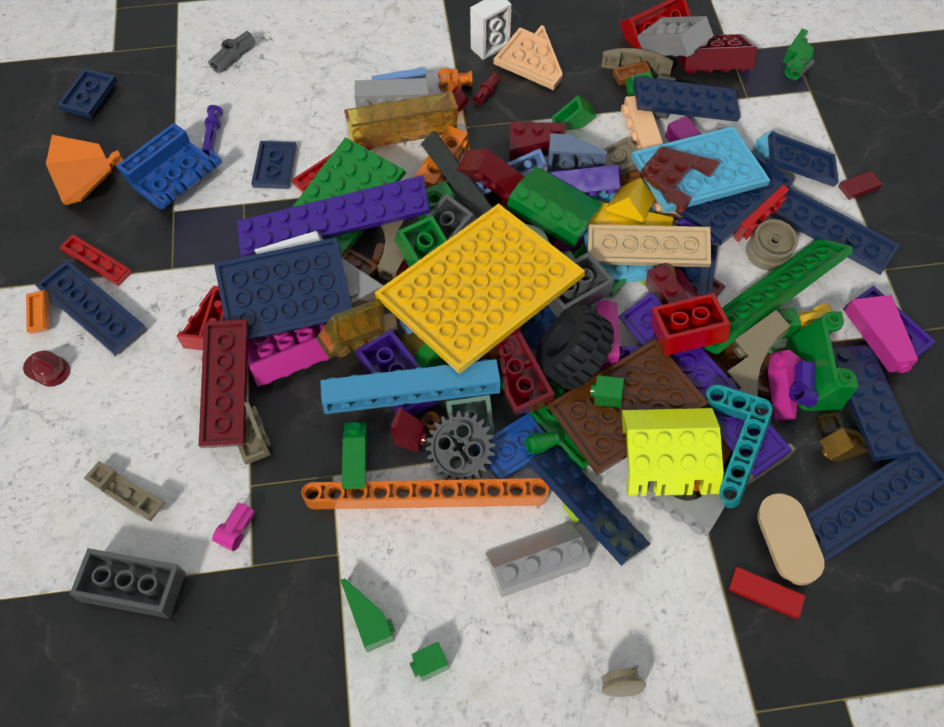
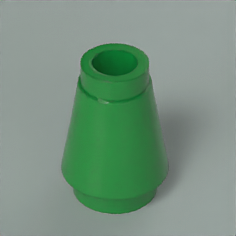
[525,432,560,455]

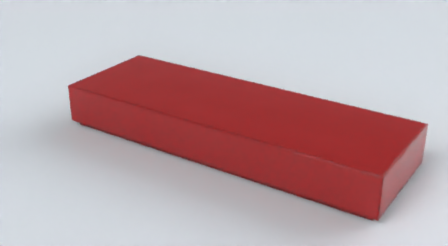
[728,567,805,619]

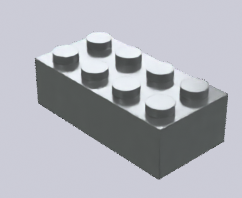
[69,548,186,619]

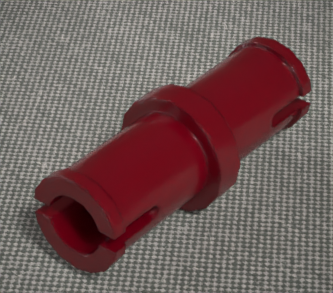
[473,73,501,105]

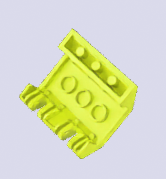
[622,408,724,496]

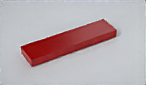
[59,234,132,286]

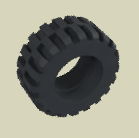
[535,304,614,389]

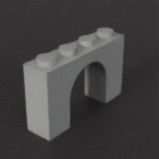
[637,481,734,536]

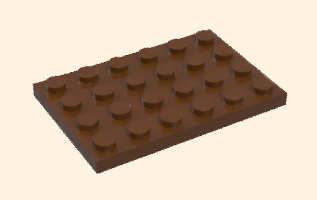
[547,339,709,476]

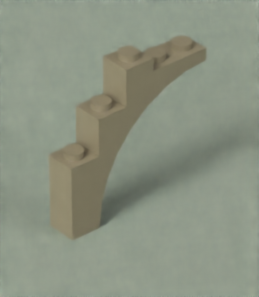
[378,219,409,281]
[726,310,790,414]

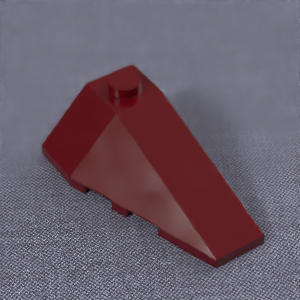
[498,328,555,414]

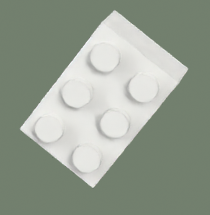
[470,0,511,60]

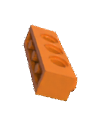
[414,125,470,189]

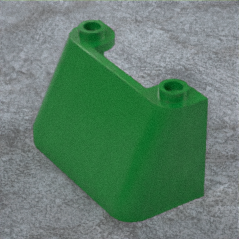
[786,311,859,411]

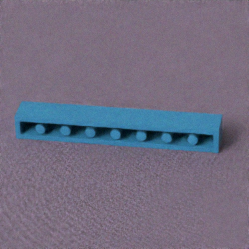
[320,359,500,414]

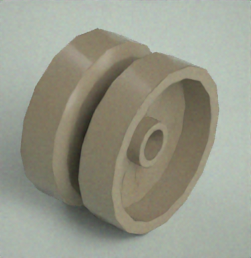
[746,219,798,271]

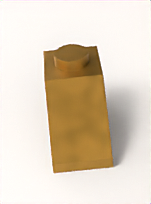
[820,428,868,462]

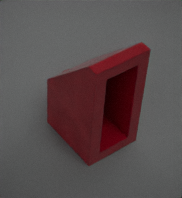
[391,408,428,452]

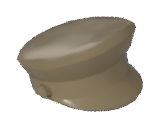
[601,665,646,697]

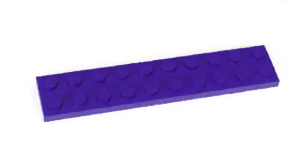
[237,175,431,257]
[618,292,792,478]

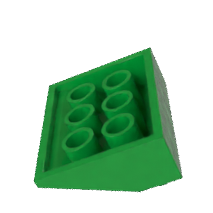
[506,166,603,249]

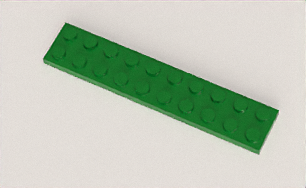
[701,239,853,354]

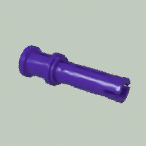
[202,105,223,156]

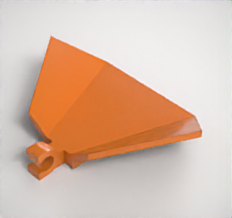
[46,135,123,205]

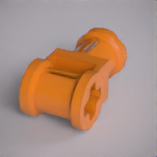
[438,68,473,92]

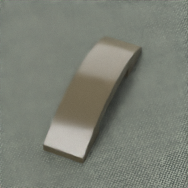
[601,48,673,76]
[84,461,166,522]

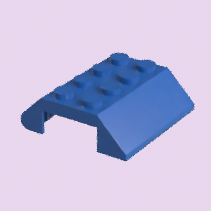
[116,123,222,210]

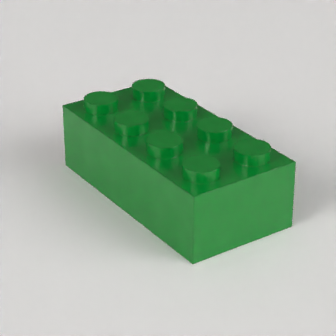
[394,215,447,267]

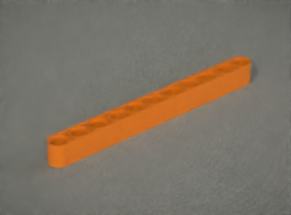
[301,478,550,509]

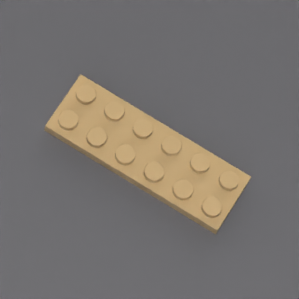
[588,225,711,267]

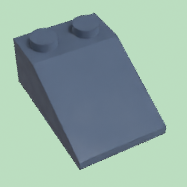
[547,134,607,172]

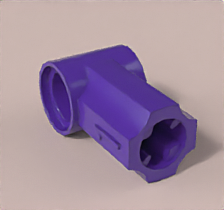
[789,361,819,408]

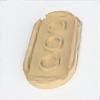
[757,494,824,585]

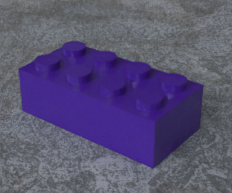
[356,329,440,417]

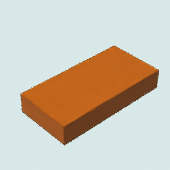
[26,290,49,334]

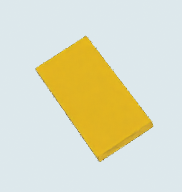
[590,201,674,226]

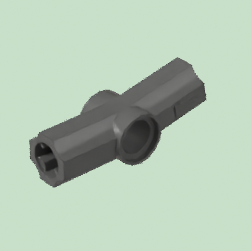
[208,31,256,73]

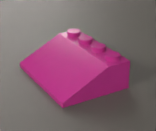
[247,324,337,387]

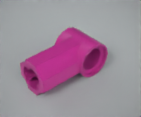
[212,503,256,552]

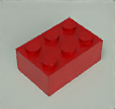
[651,293,730,356]

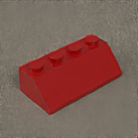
[619,0,691,49]

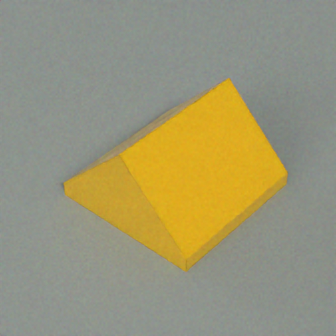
[606,177,655,222]

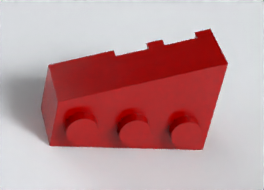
[177,286,225,350]

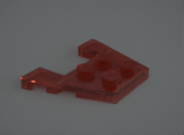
[640,146,720,214]

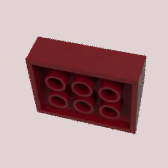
[679,34,757,73]

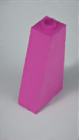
[845,295,918,373]
[594,300,620,375]

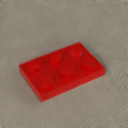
[733,185,789,242]

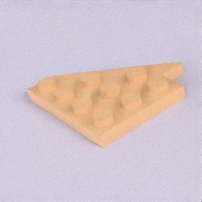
[494,25,563,90]

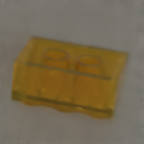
[316,299,385,359]

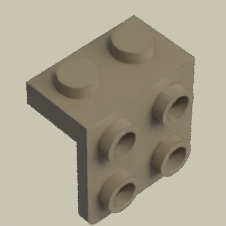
[238,401,272,465]

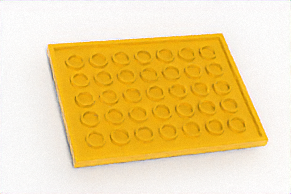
[375,204,585,374]

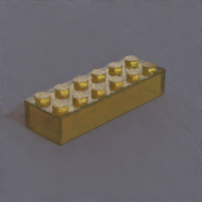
[344,91,458,148]

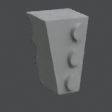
[342,258,383,316]

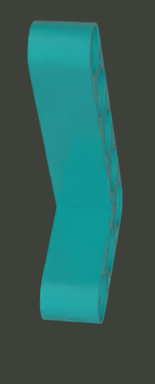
[706,385,772,508]

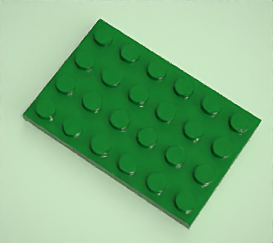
[293,137,406,256]

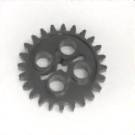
[425,411,498,480]

